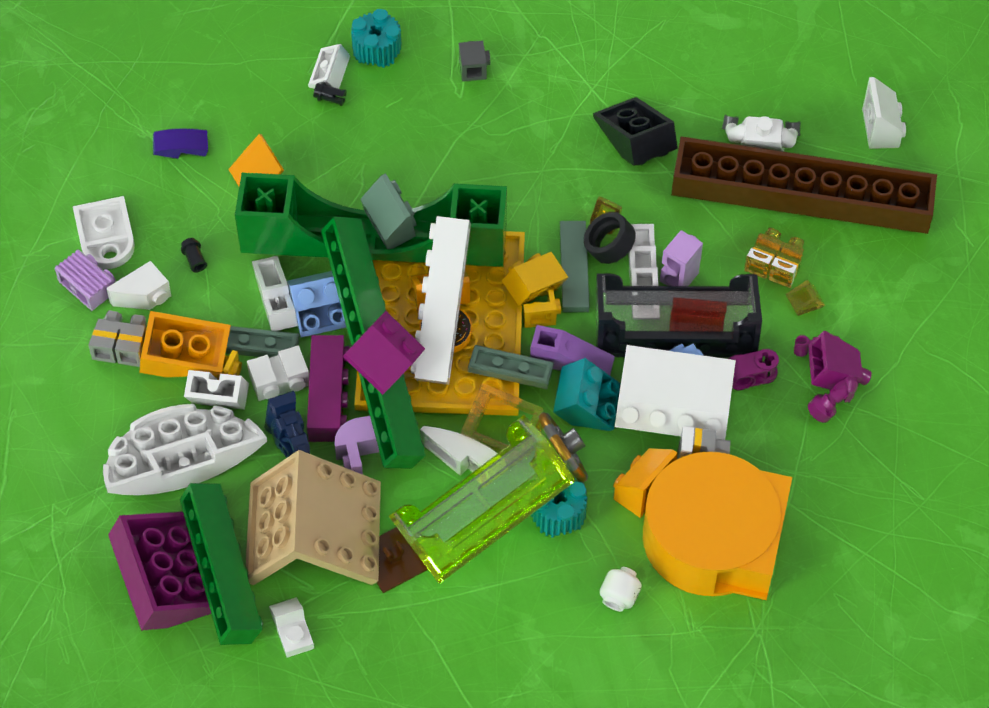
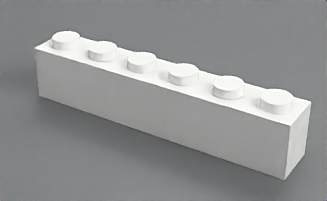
[411,216,471,385]

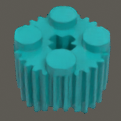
[351,9,401,68]
[530,471,587,538]

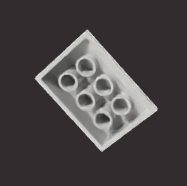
[615,345,736,440]

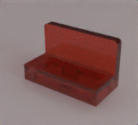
[669,297,727,331]

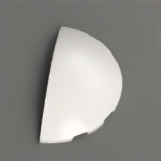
[103,404,267,495]

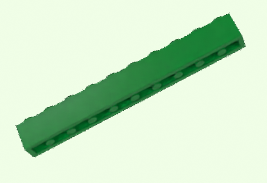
[321,216,426,469]

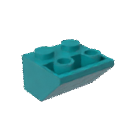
[553,358,621,431]

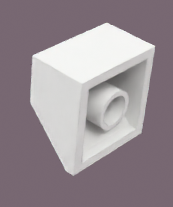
[862,77,906,149]

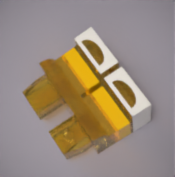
[744,228,804,288]

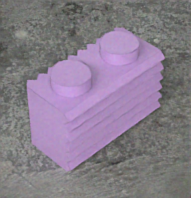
[55,250,116,311]

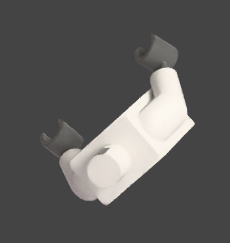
[722,115,801,152]

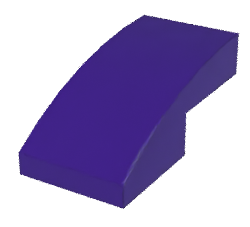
[153,129,208,159]

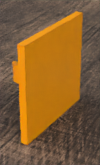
[228,134,284,186]

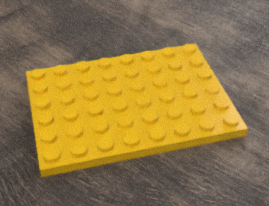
[354,231,525,416]

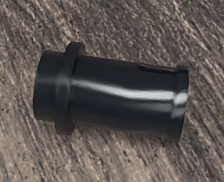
[313,82,347,106]
[181,238,207,273]

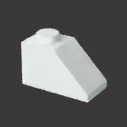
[106,261,171,310]

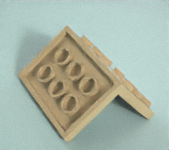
[245,450,381,585]

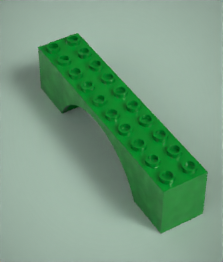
[235,172,507,267]

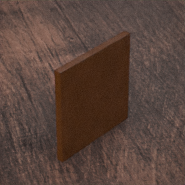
[376,523,433,593]

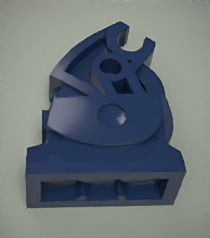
[264,391,310,458]

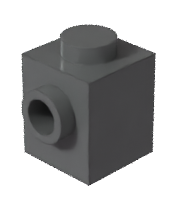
[459,41,490,82]

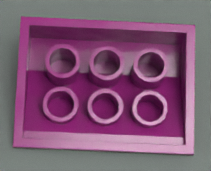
[108,512,211,631]

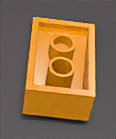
[139,311,231,377]

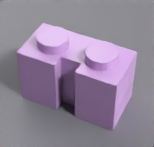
[660,230,703,286]

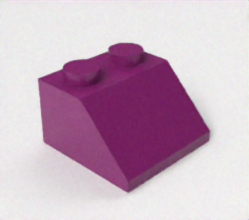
[342,311,425,395]

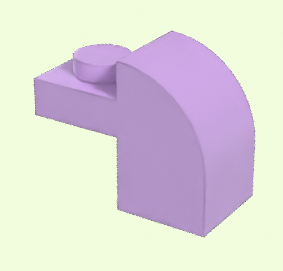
[335,416,379,474]

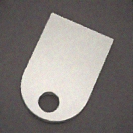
[73,196,135,269]

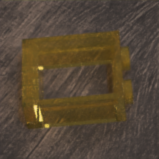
[460,383,544,464]

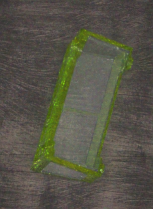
[389,415,576,584]

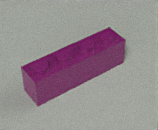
[307,335,350,442]

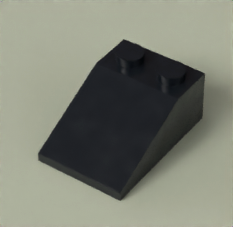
[593,97,678,166]

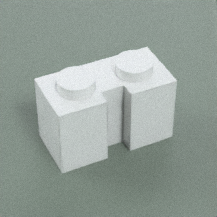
[247,345,309,401]
[184,370,249,410]

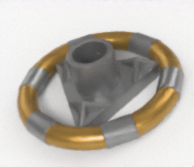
[539,412,588,483]

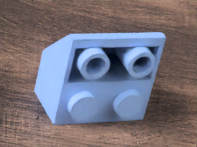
[287,271,346,337]

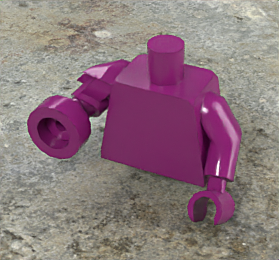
[794,331,872,423]

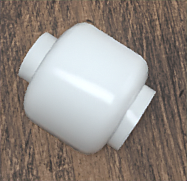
[600,567,642,612]

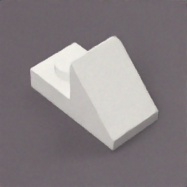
[269,597,314,658]

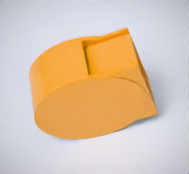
[643,452,792,600]

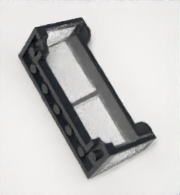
[596,274,762,358]

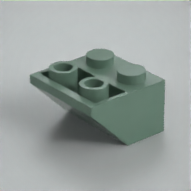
[361,173,417,249]

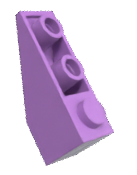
[530,325,615,375]

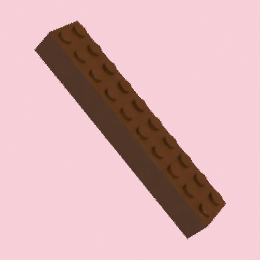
[671,136,937,234]

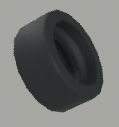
[583,212,636,264]

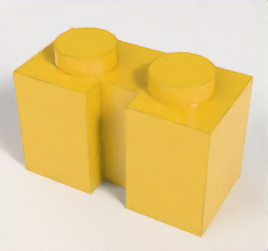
[502,251,568,306]

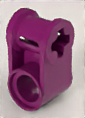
[729,349,779,390]

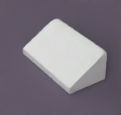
[308,44,350,89]

